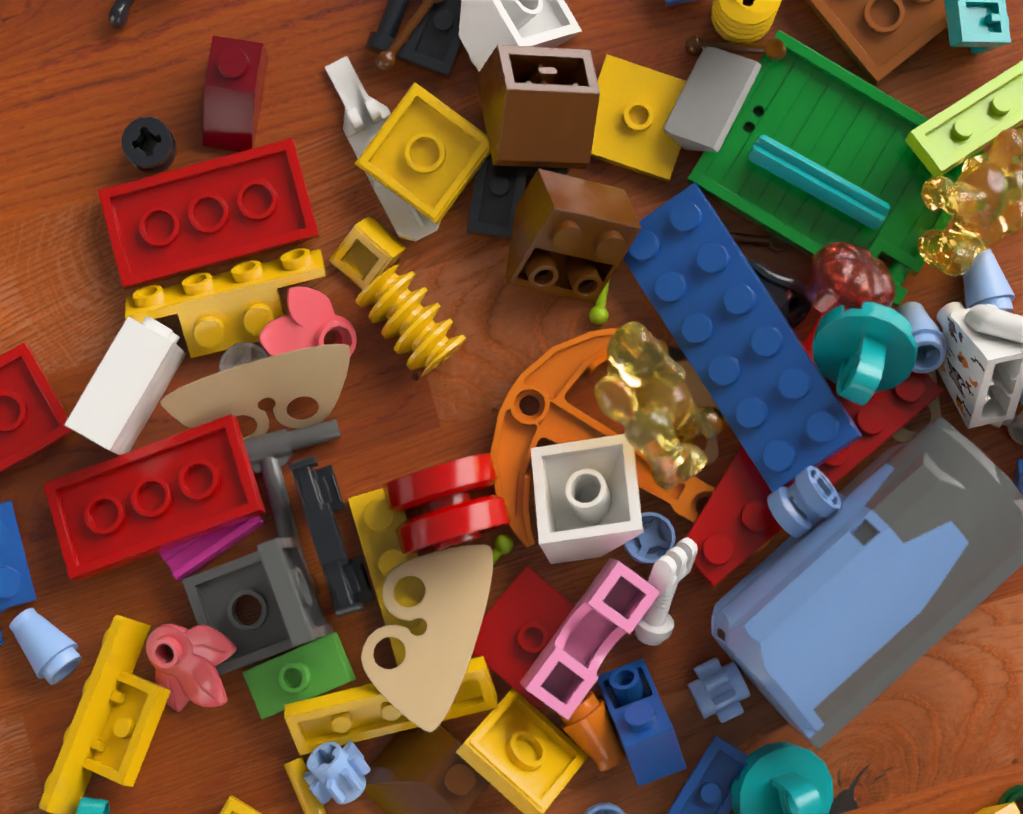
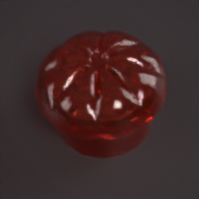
[804,241,896,315]

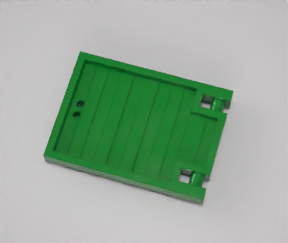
[686,30,989,309]

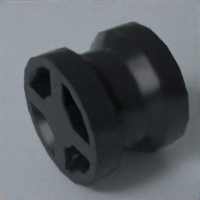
[121,117,177,174]

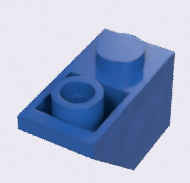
[597,658,687,787]

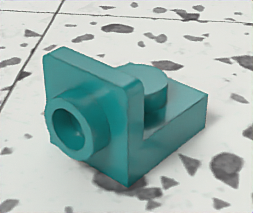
[944,0,1011,54]

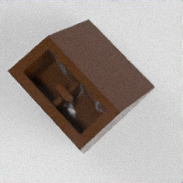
[475,45,600,169]
[505,168,642,303]

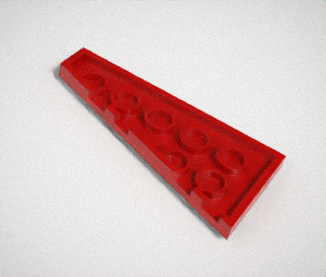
[685,277,943,588]

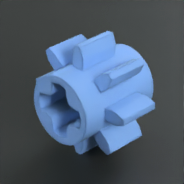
[687,658,751,723]
[303,741,371,805]

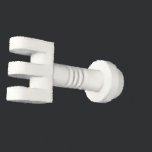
[634,538,698,646]

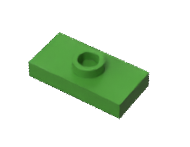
[242,632,356,720]

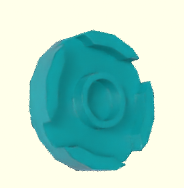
[812,302,918,406]
[731,741,833,814]

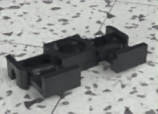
[289,455,375,618]

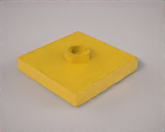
[591,54,687,183]
[354,82,491,225]
[456,688,589,814]

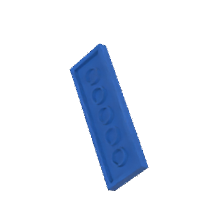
[623,183,863,493]

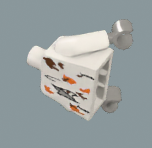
[936,302,1023,445]

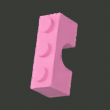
[519,557,660,720]

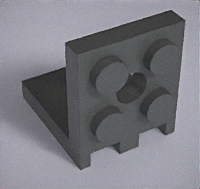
[182,536,334,675]

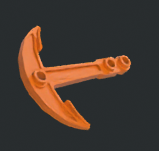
[491,328,770,553]

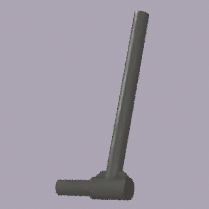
[244,419,341,690]

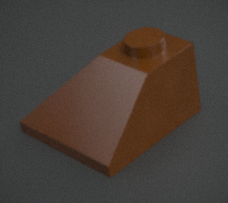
[363,723,490,814]

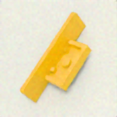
[125,248,326,358]
[39,615,171,814]

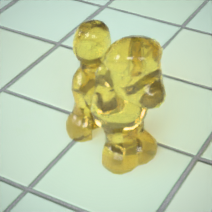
[917,128,1023,277]
[594,322,727,490]

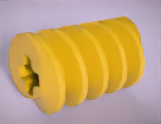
[711,0,782,43]
[356,264,466,377]

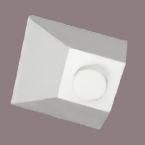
[459,0,582,71]
[531,433,643,564]

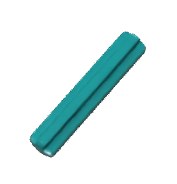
[748,135,890,229]

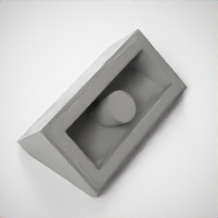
[663,47,761,152]

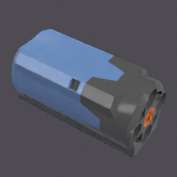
[711,417,1023,750]

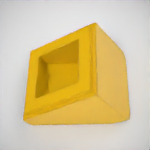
[329,217,406,290]

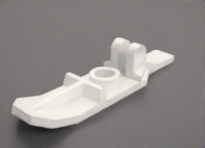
[325,56,441,242]

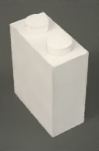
[64,315,187,455]

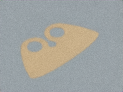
[160,344,350,440]
[361,544,493,732]

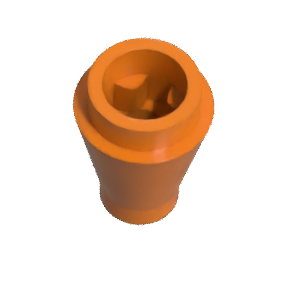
[558,691,626,772]

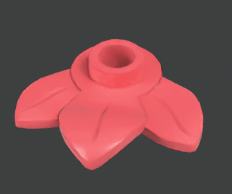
[258,286,357,356]
[146,624,236,712]

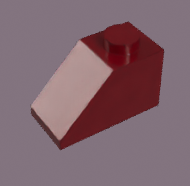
[203,36,269,152]

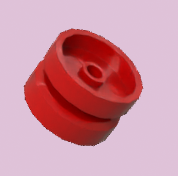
[382,453,511,555]

